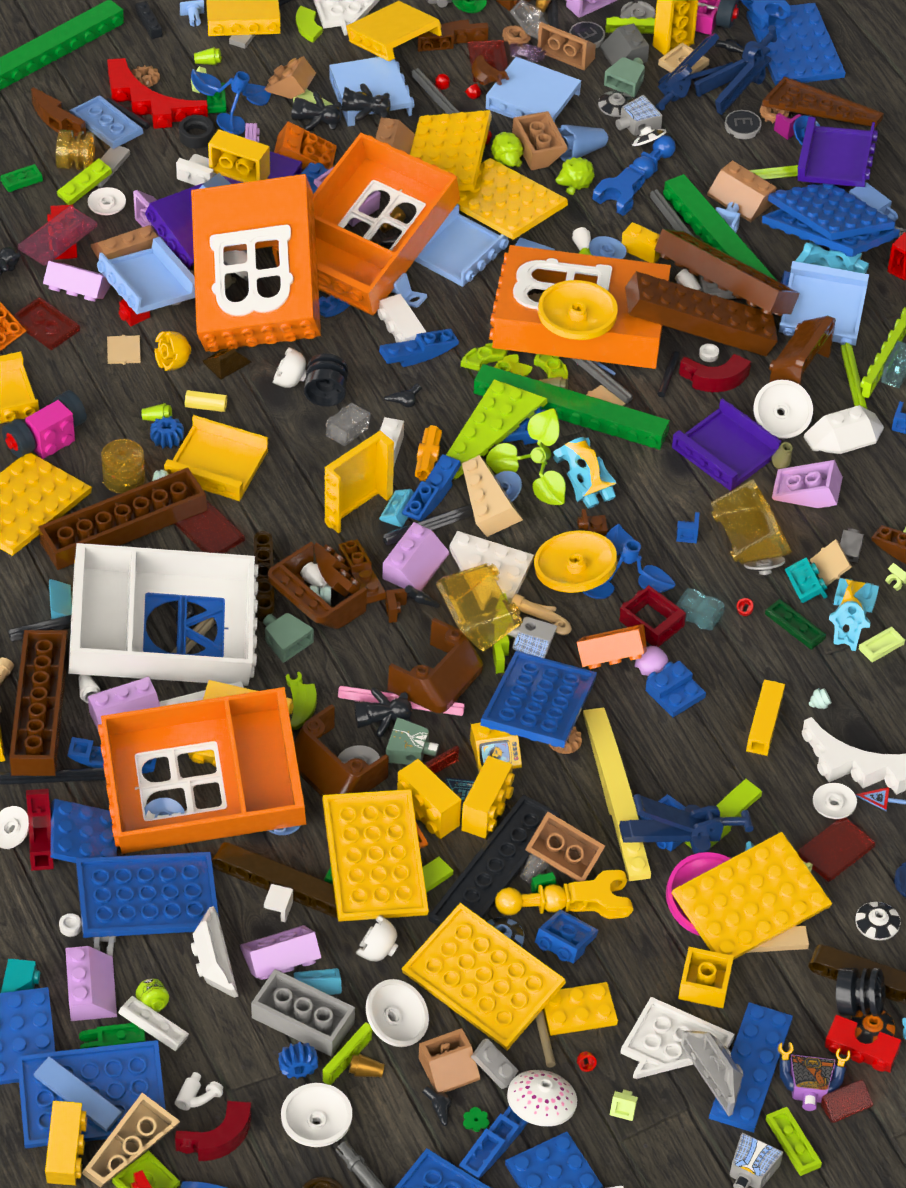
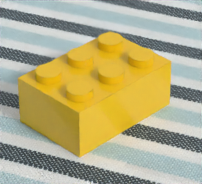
[208,129,270,183]
[462,756,515,839]
[397,759,461,839]
[45,1101,87,1186]

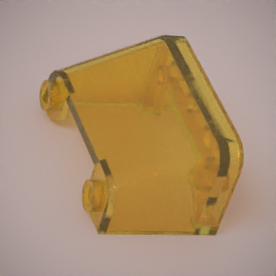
[711,479,792,564]
[436,563,523,652]

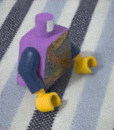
[778,1042,850,1111]

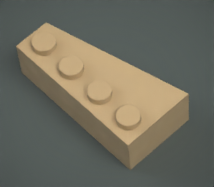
[462,455,523,537]
[82,1093,180,1188]

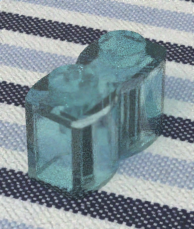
[676,588,724,630]

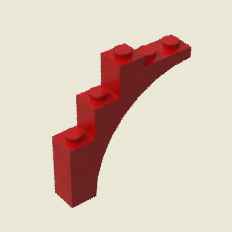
[107,58,208,129]

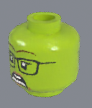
[135,978,169,1012]

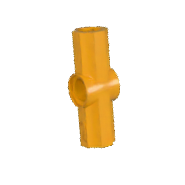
[415,425,442,481]

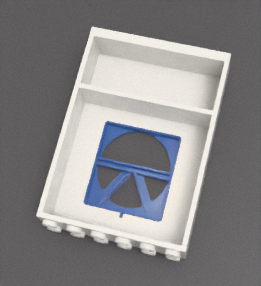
[68,543,258,686]

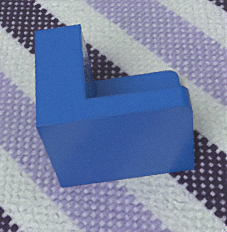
[892,401,906,434]
[676,512,699,543]

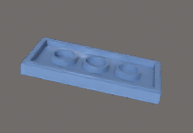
[70,95,143,149]

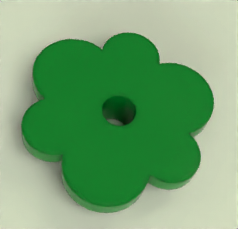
[463,1107,489,1132]

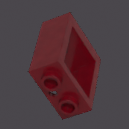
[619,585,686,647]

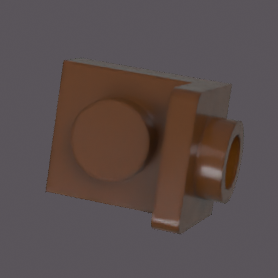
[577,509,608,536]
[385,588,407,623]

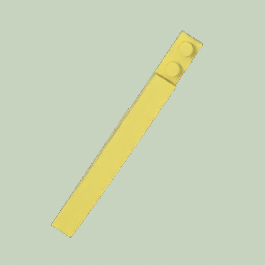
[583,708,651,881]

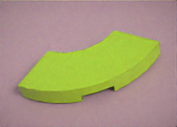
[296,6,323,43]
[461,343,509,371]
[534,354,568,380]

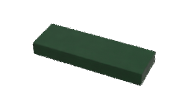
[765,599,826,650]

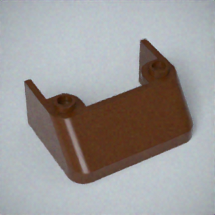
[769,315,836,386]
[268,542,367,629]
[387,618,483,713]
[294,704,389,797]

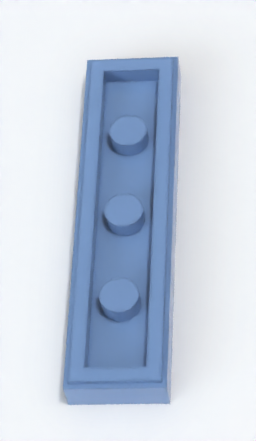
[34,1057,122,1132]

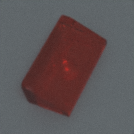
[424,745,459,774]
[821,1080,873,1123]

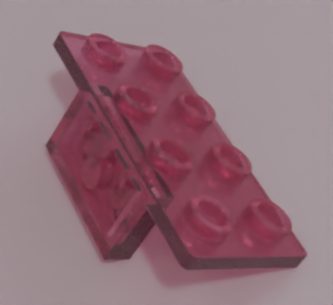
[18,206,98,266]

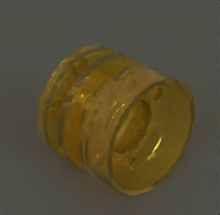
[56,129,95,170]
[101,439,145,494]

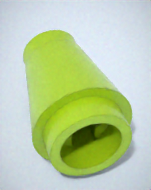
[194,47,221,65]
[142,403,172,422]

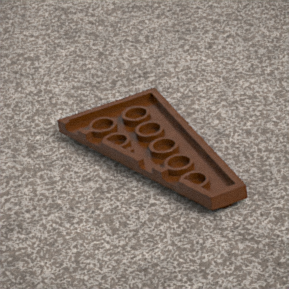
[762,76,884,127]

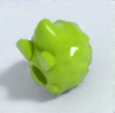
[491,132,523,167]
[556,157,595,195]

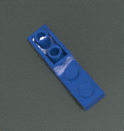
[379,329,459,367]
[402,454,461,521]

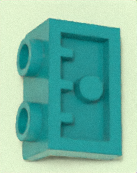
[785,557,828,603]

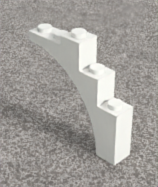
[802,717,906,795]

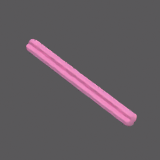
[338,686,465,716]

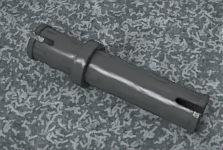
[336,1141,386,1188]

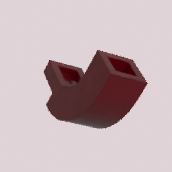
[679,354,751,392]
[26,789,54,871]
[175,1101,251,1161]

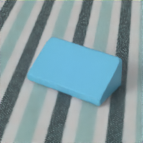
[379,489,414,527]
[49,579,72,619]
[294,968,342,995]

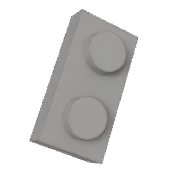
[471,1039,518,1089]

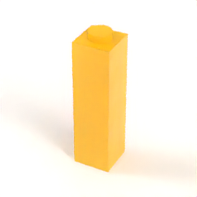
[746,680,785,756]

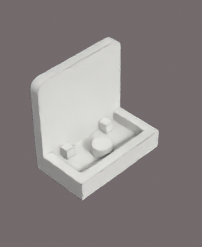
[176,154,216,186]

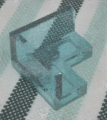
[881,341,906,388]

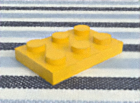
[543,982,618,1036]

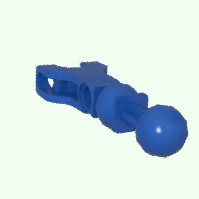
[741,0,791,29]
[593,135,676,216]

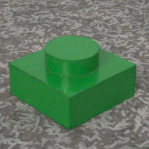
[531,872,556,893]

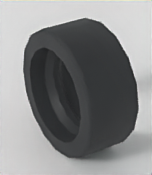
[179,115,214,149]

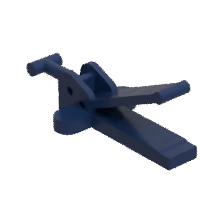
[694,25,777,115]
[654,33,733,112]
[619,794,754,854]

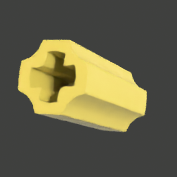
[185,390,227,412]

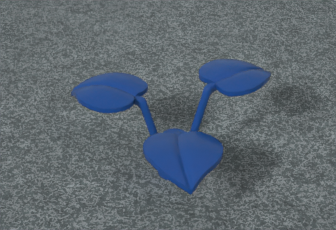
[191,69,271,135]
[583,524,676,599]

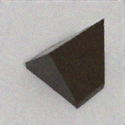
[202,348,252,380]

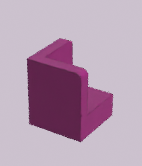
[774,113,802,140]

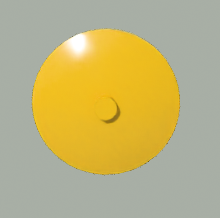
[538,280,618,340]
[534,531,617,593]

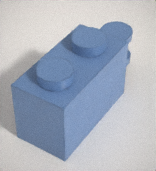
[849,182,898,221]

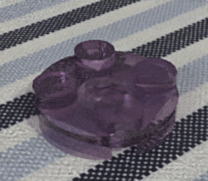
[510,42,546,62]

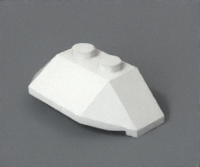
[804,405,884,454]
[191,906,238,998]

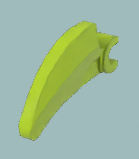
[286,672,317,730]

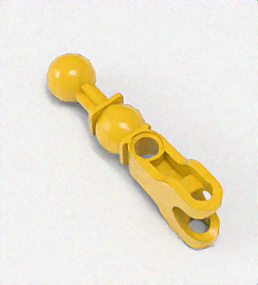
[495,870,633,919]

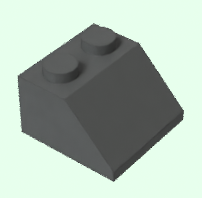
[600,23,649,65]

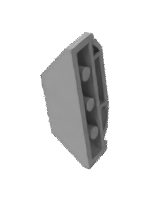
[681,1031,743,1116]

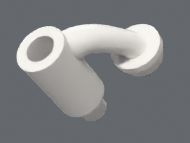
[175,1072,223,1110]

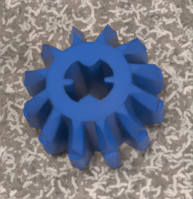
[150,416,184,449]
[278,1042,318,1079]

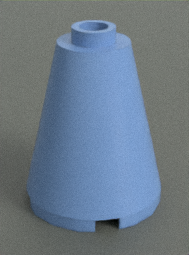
[558,124,608,161]

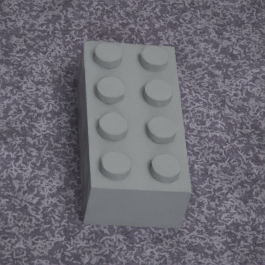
[251,969,355,1057]

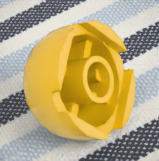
[155,331,191,371]

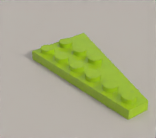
[446,379,547,480]

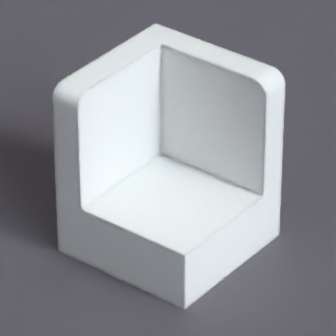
[264,884,293,922]

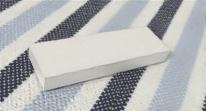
[118,996,189,1051]

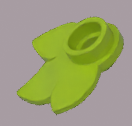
[494,354,532,377]

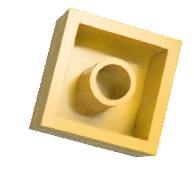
[678,947,734,1008]

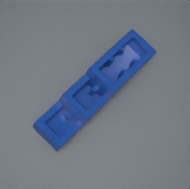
[459,1106,528,1180]

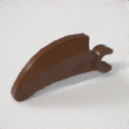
[472,55,509,85]

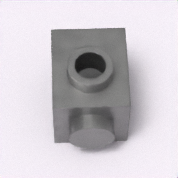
[840,529,864,563]

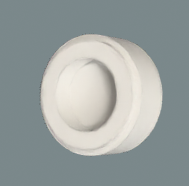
[699,344,719,362]
[59,913,82,937]

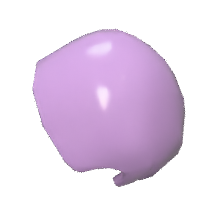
[635,646,668,676]

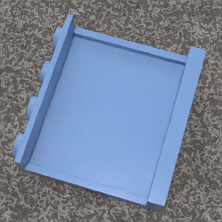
[329,57,414,126]
[486,57,581,123]
[415,204,509,287]
[97,237,195,314]
[779,261,869,346]

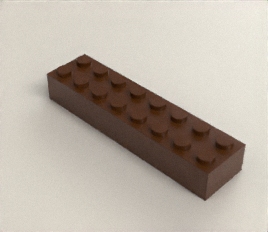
[654,229,800,316]
[625,271,778,356]
[38,467,207,570]
[10,630,69,776]

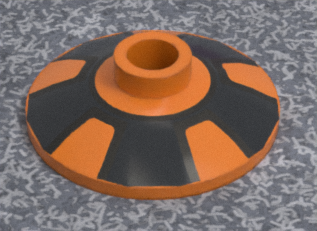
[850,1009,895,1044]

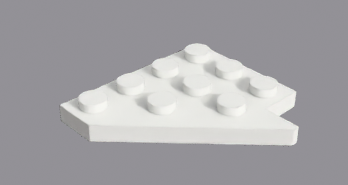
[313,0,380,36]
[450,531,534,610]
[621,997,734,1079]

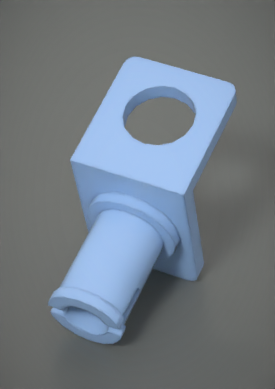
[180,0,204,26]
[715,202,741,233]
[391,273,427,308]

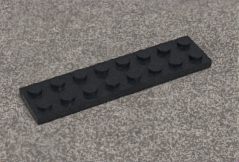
[429,794,561,926]

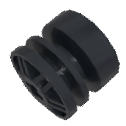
[304,353,348,407]
[836,968,886,1016]

